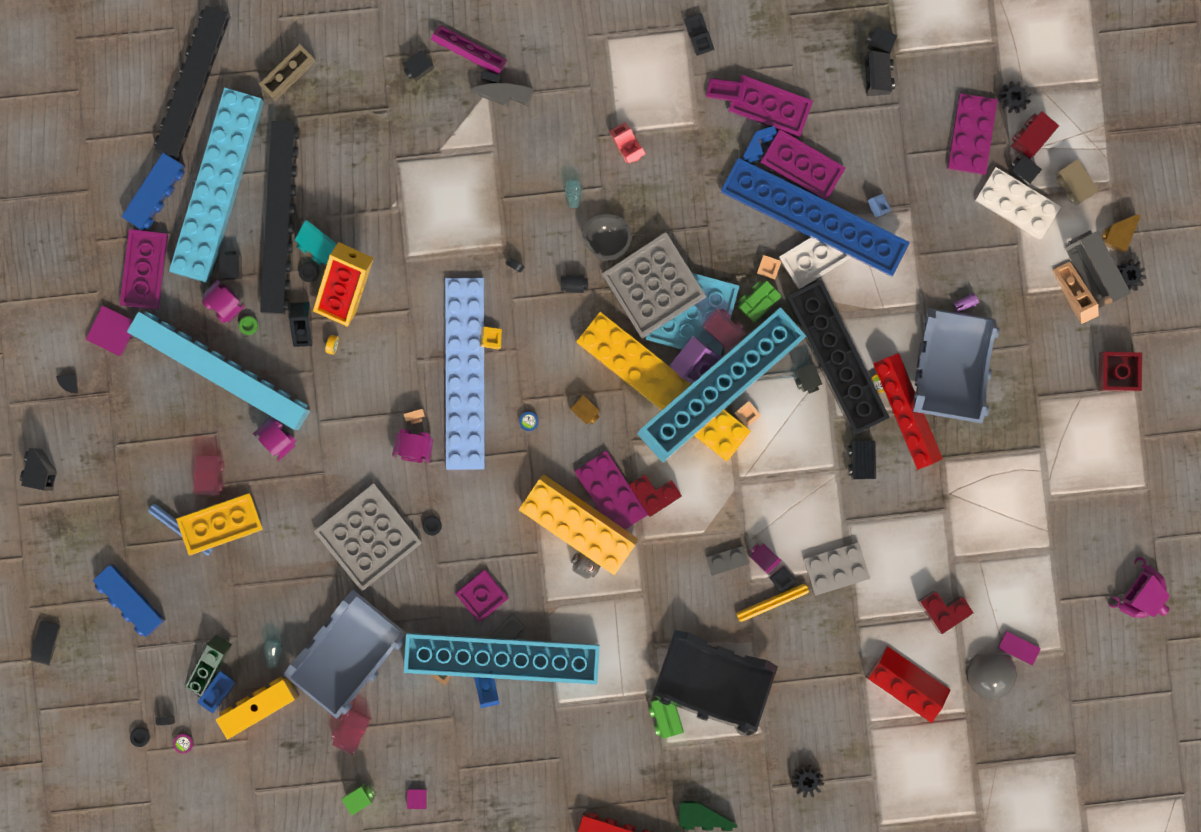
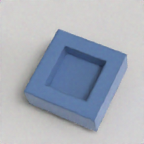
[867,194,892,218]

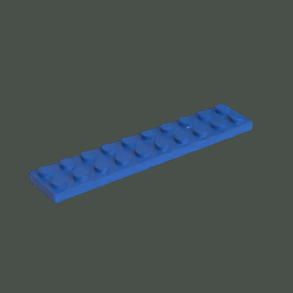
[721,158,910,277]

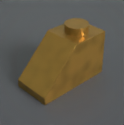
[1101,214,1141,253]

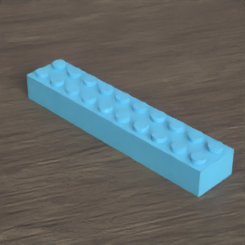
[169,87,264,284]
[637,307,806,462]
[127,311,310,431]
[404,632,600,685]

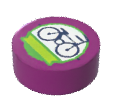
[173,734,194,754]

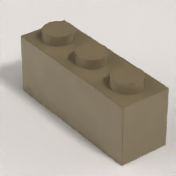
[259,44,316,102]

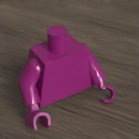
[1108,557,1169,618]

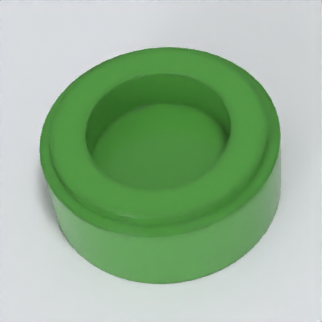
[238,316,259,335]

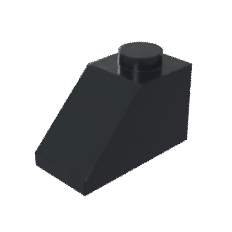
[289,302,313,347]

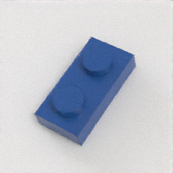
[197,671,236,714]
[474,671,500,708]

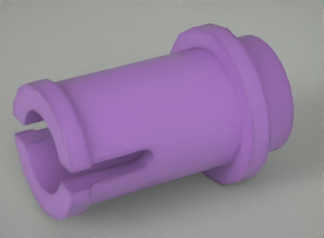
[953,293,979,313]

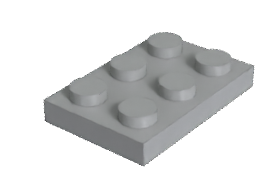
[803,542,870,596]

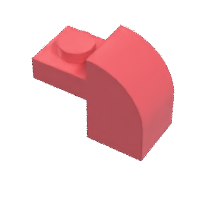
[609,122,645,163]

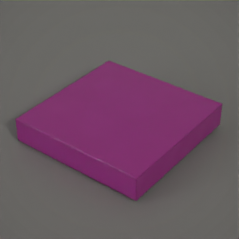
[85,305,133,357]
[455,569,509,623]

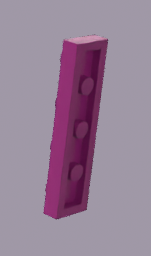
[431,25,507,75]

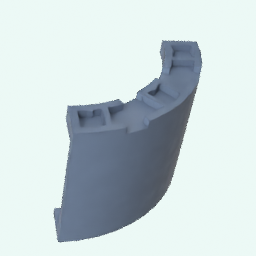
[913,308,999,423]
[283,590,406,719]

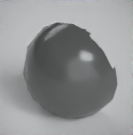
[582,214,632,261]
[967,654,1017,699]

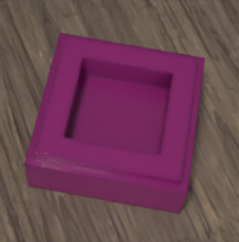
[407,789,427,809]

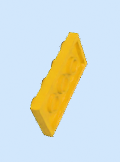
[176,493,263,556]

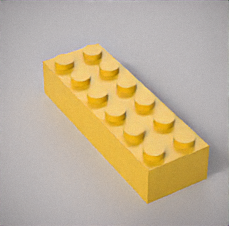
[519,474,638,575]

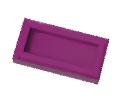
[706,78,747,103]
[997,631,1041,666]

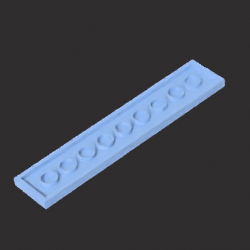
[445,278,485,470]

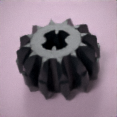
[998,81,1031,114]
[1117,259,1146,291]
[791,764,824,798]

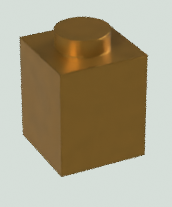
[570,395,600,425]

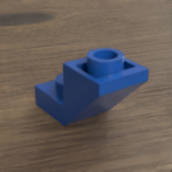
[742,126,777,163]

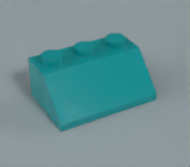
[295,220,337,266]

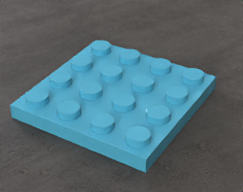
[645,273,739,356]

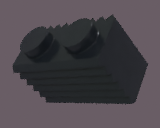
[847,441,876,480]

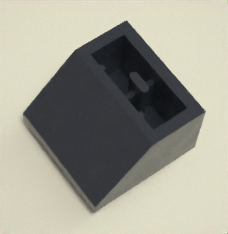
[20,448,57,491]

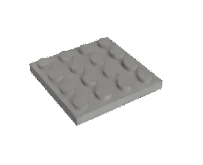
[602,232,707,338]
[314,483,422,591]

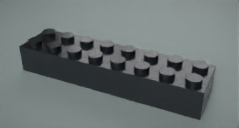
[785,279,890,435]

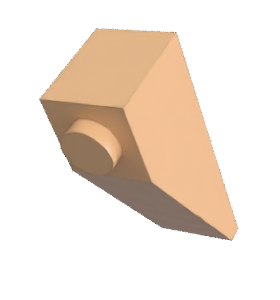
[1053,262,1099,324]

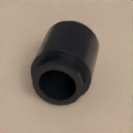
[561,274,588,293]

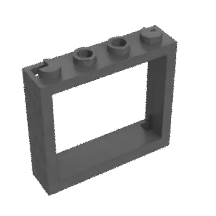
[1065,230,1131,308]

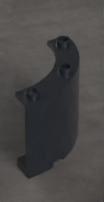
[653,630,778,733]

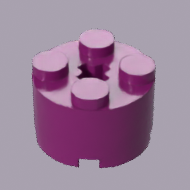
[202,279,245,323]
[252,418,296,461]
[392,429,434,463]

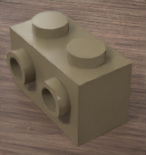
[1055,159,1099,205]

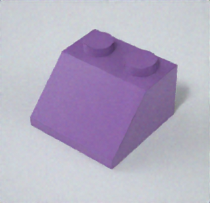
[670,336,723,384]

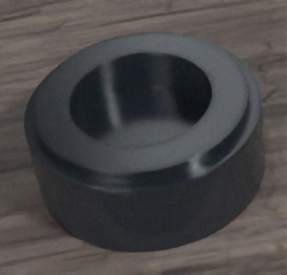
[505,257,525,273]
[299,263,319,283]
[422,516,442,536]
[155,716,175,725]
[130,727,150,747]

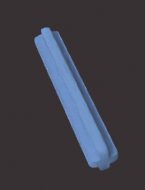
[148,504,214,555]

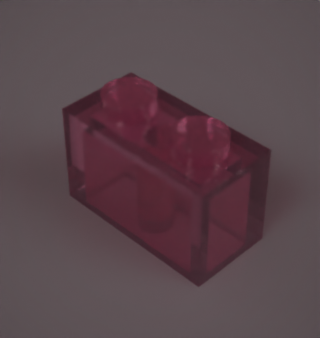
[701,308,746,352]
[193,455,224,495]
[331,708,372,755]

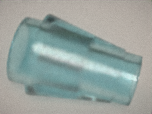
[564,180,583,208]
[264,639,283,668]

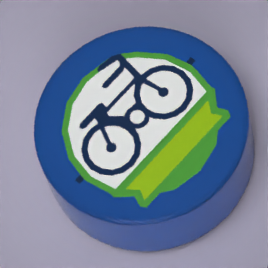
[519,412,539,431]

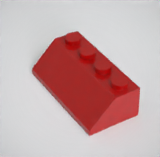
[866,646,951,723]

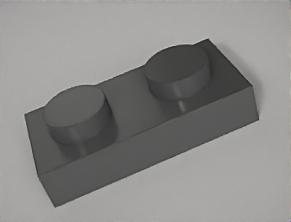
[706,546,749,576]

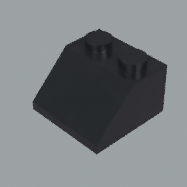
[865,51,895,96]

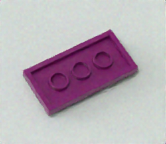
[728,75,813,137]
[947,93,998,175]
[760,130,846,201]
[120,229,168,310]
[574,451,648,530]

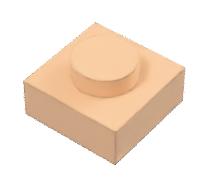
[757,255,781,280]
[734,401,761,427]
[404,409,426,424]

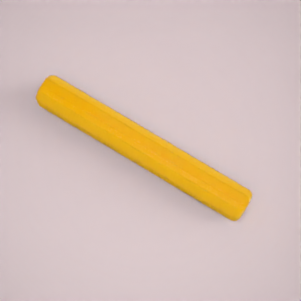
[736,584,809,622]

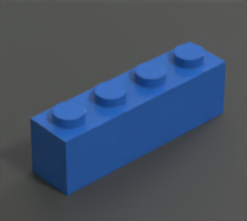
[121,153,186,231]
[93,564,165,637]

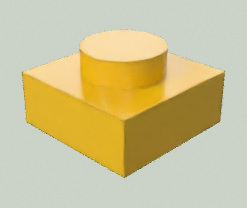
[480,327,502,349]

